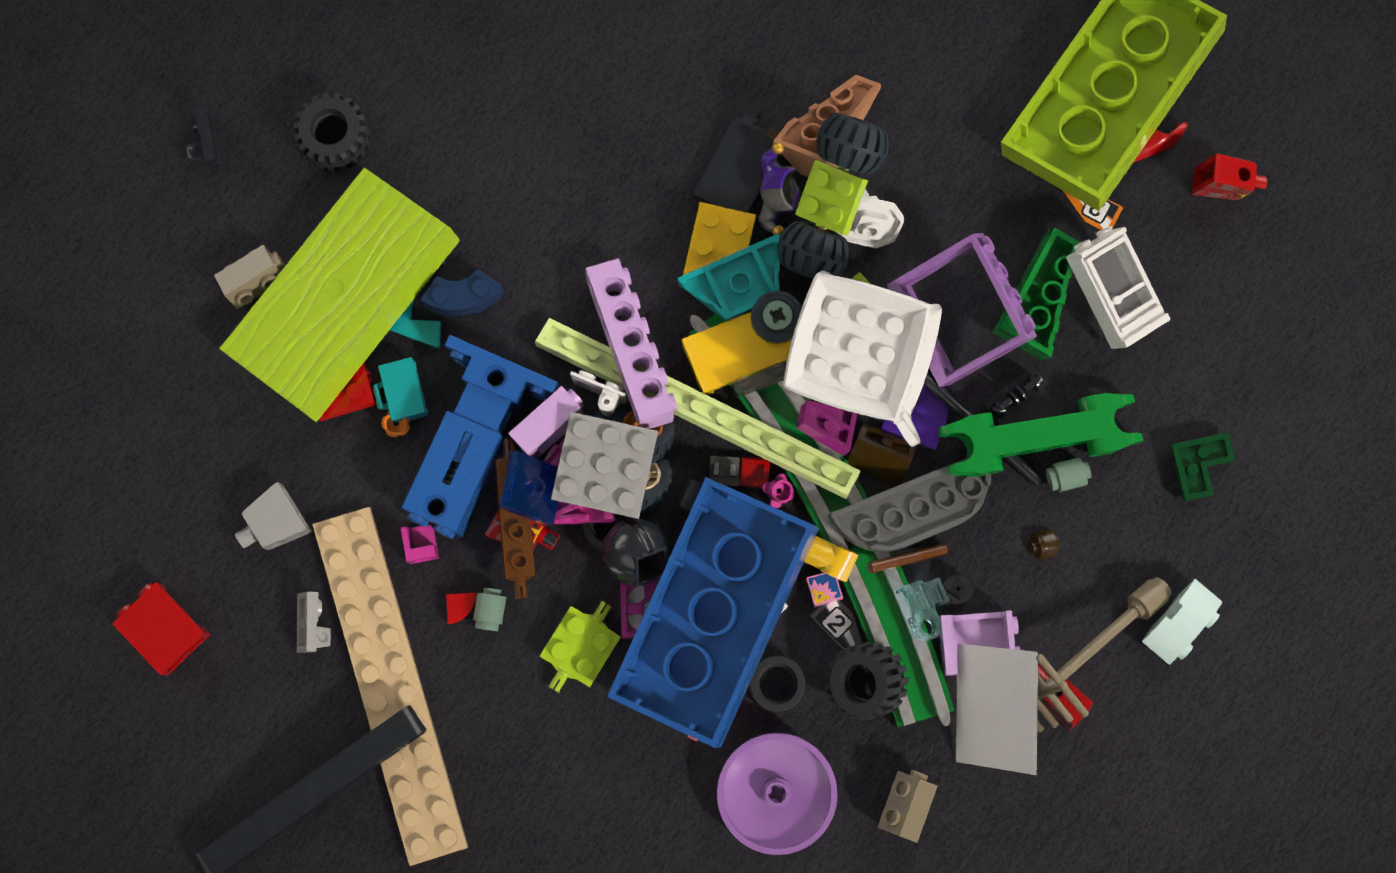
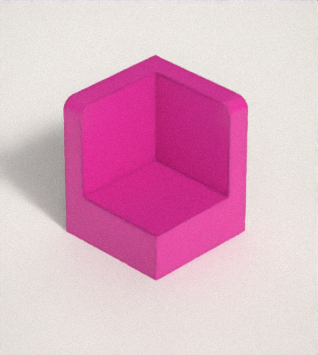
[401,524,439,564]

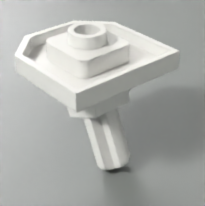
[836,189,904,248]

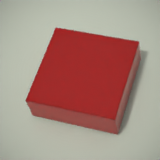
[739,457,770,489]

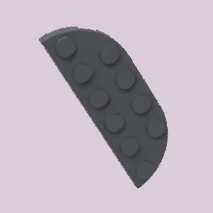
[827,459,991,552]

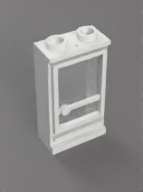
[1066,226,1171,349]

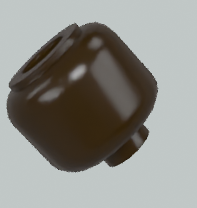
[1028,529,1060,560]

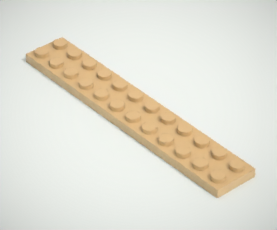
[313,507,468,866]

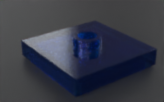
[499,450,558,527]

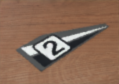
[811,600,870,674]

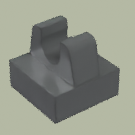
[710,456,740,488]

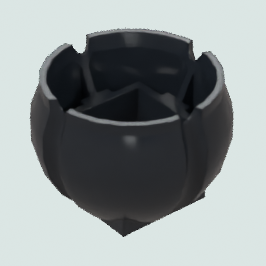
[601,517,669,587]

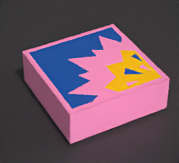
[806,573,843,607]

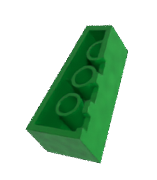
[992,228,1080,361]

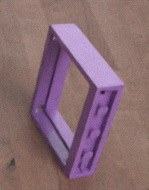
[887,233,1037,387]

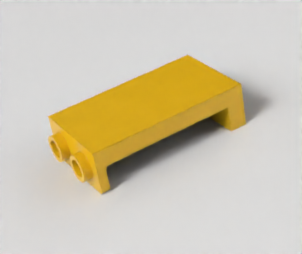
[682,312,793,396]

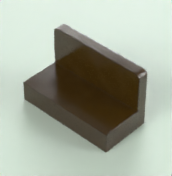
[848,422,917,486]

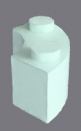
[1142,579,1222,665]

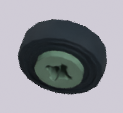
[751,291,802,344]

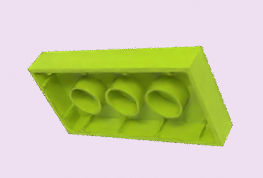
[1001,0,1227,211]
[219,168,460,422]

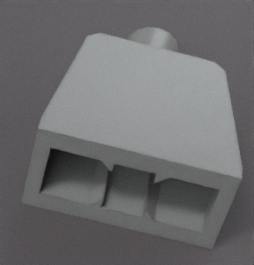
[235,482,312,550]

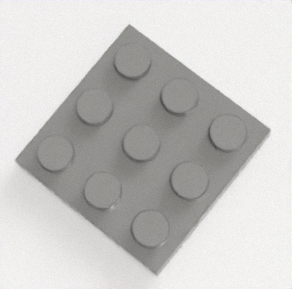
[551,412,658,519]

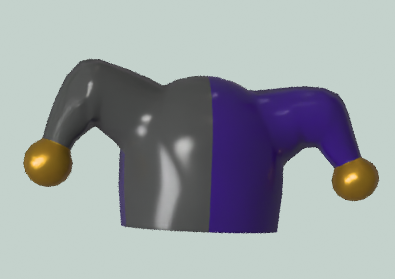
[758,142,799,236]

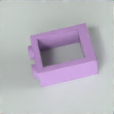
[509,386,584,463]

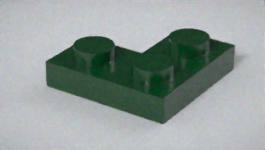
[1169,432,1236,502]

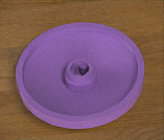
[717,733,837,855]

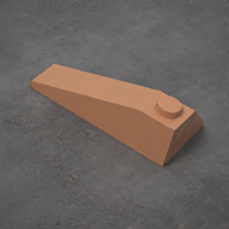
[773,75,881,177]

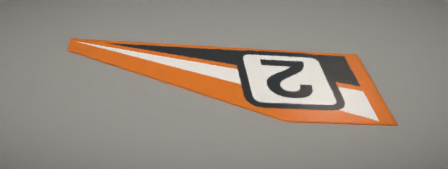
[1062,190,1123,230]

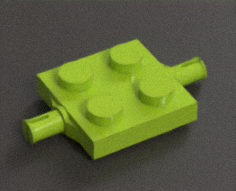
[540,601,621,693]

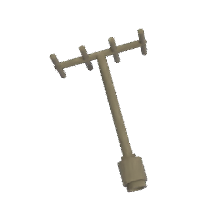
[1036,577,1172,733]

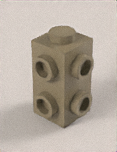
[214,245,285,309]
[877,770,938,843]

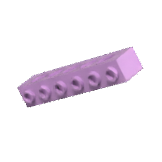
[586,258,677,429]

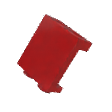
[112,582,211,676]

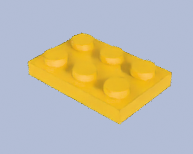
[683,202,756,275]

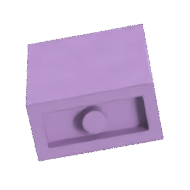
[938,610,1020,676]

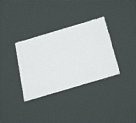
[956,643,1038,775]

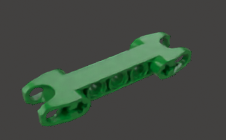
[937,393,1143,477]

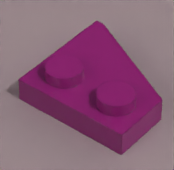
[796,401,857,456]

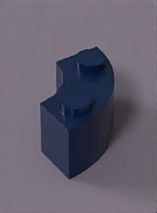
[420,269,505,317]

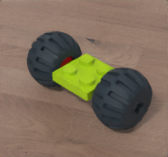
[778,113,889,279]

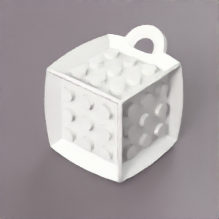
[783,271,942,447]

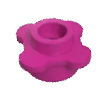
[762,474,795,508]

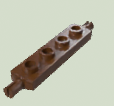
[494,439,535,599]

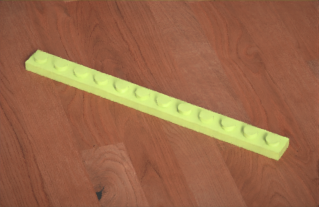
[535,318,860,499]

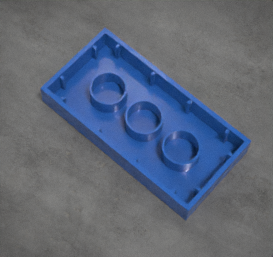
[607,478,819,748]

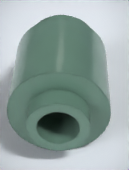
[1045,457,1091,492]
[473,588,506,631]

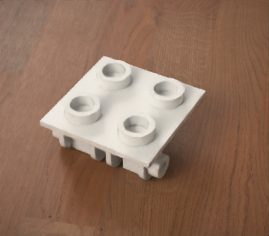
[570,370,627,419]

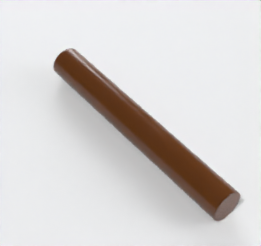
[867,543,948,574]

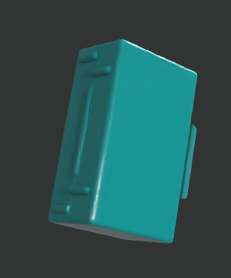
[372,357,428,424]

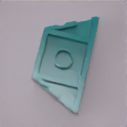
[677,234,780,322]

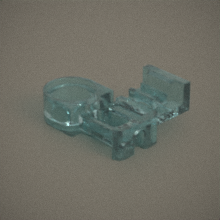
[896,578,950,642]

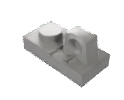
[297,592,331,653]

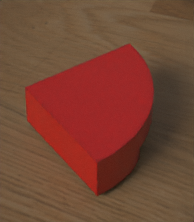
[446,593,477,625]

